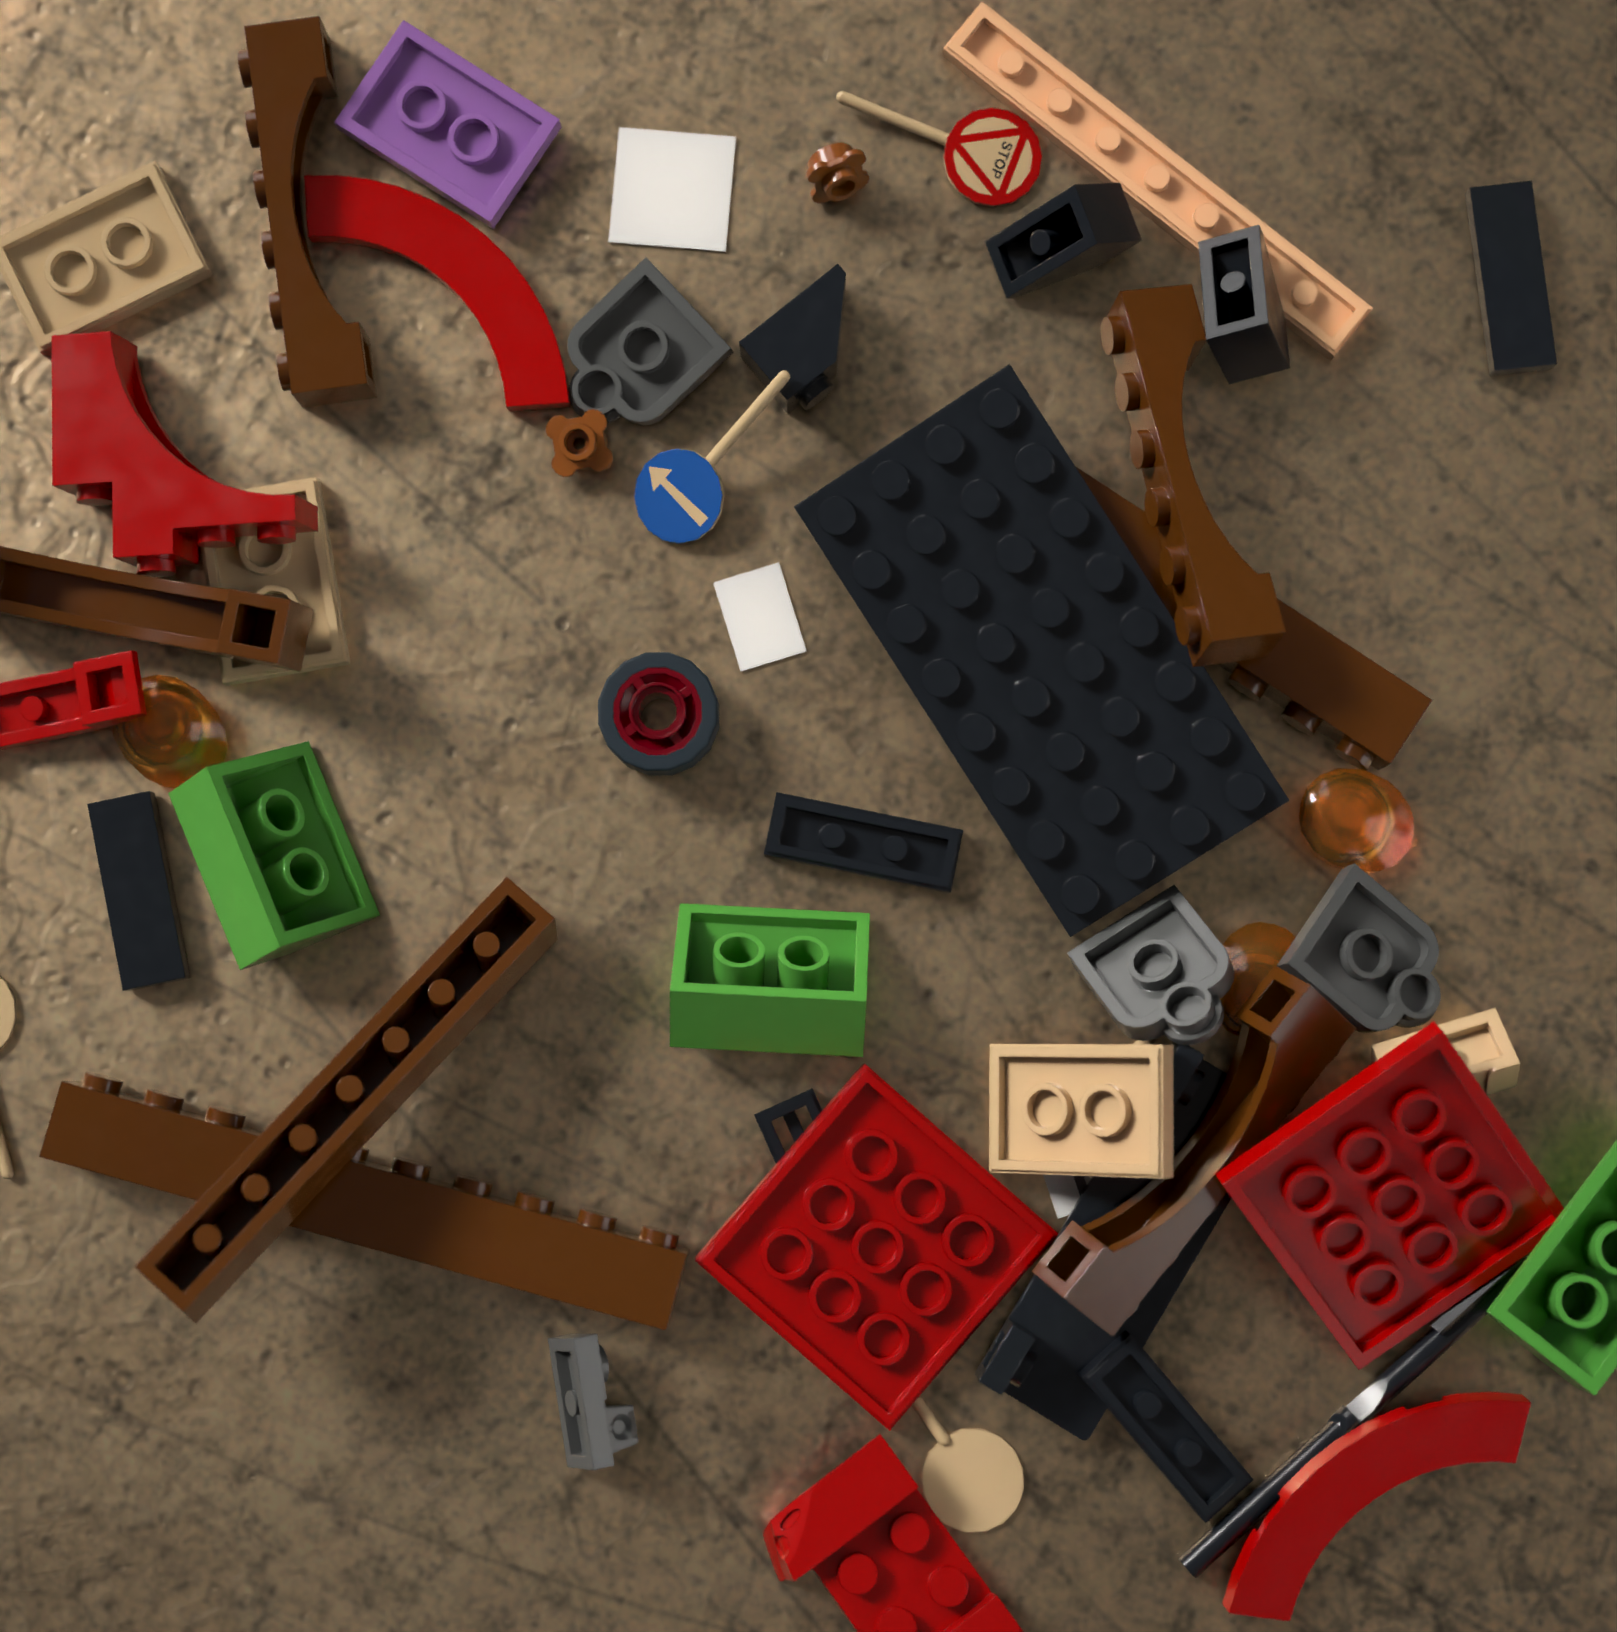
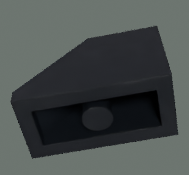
[985,183,1142,299]
[1198,224,1290,385]
[739,264,846,414]

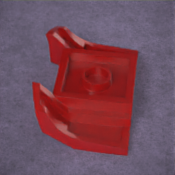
[763,1434,1023,1632]

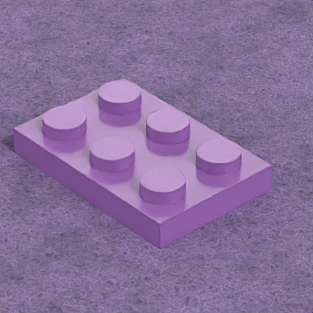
[334,20,562,229]

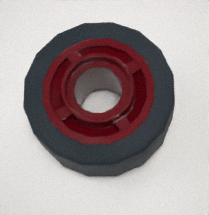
[598,652,719,776]

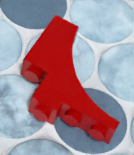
[51,331,318,577]

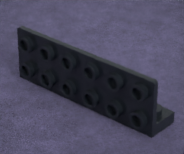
[975,1042,1232,1440]

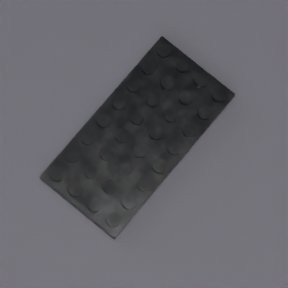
[794,364,1290,937]

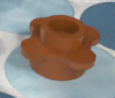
[806,143,870,203]
[546,409,613,477]

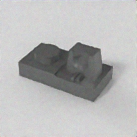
[548,1333,639,1470]

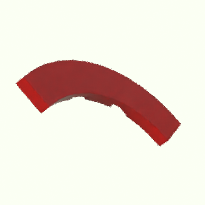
[304,175,571,412]
[1222,1392,1531,1622]

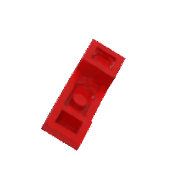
[0,650,147,750]

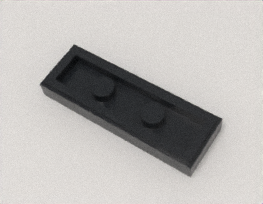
[1465,181,1557,376]
[87,791,190,991]
[764,792,963,893]
[1077,1330,1254,1523]

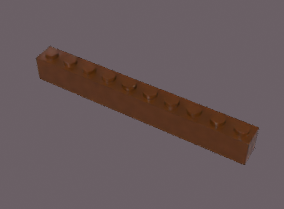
[39,1072,690,1330]

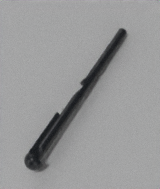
[1178,1251,1532,1578]

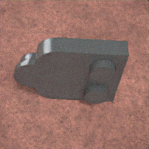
[567,257,734,425]
[1277,864,1441,1033]
[1067,885,1234,1045]

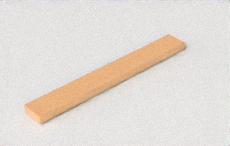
[942,2,1373,361]

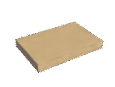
[0,160,213,357]
[200,477,351,686]
[989,1044,1173,1179]

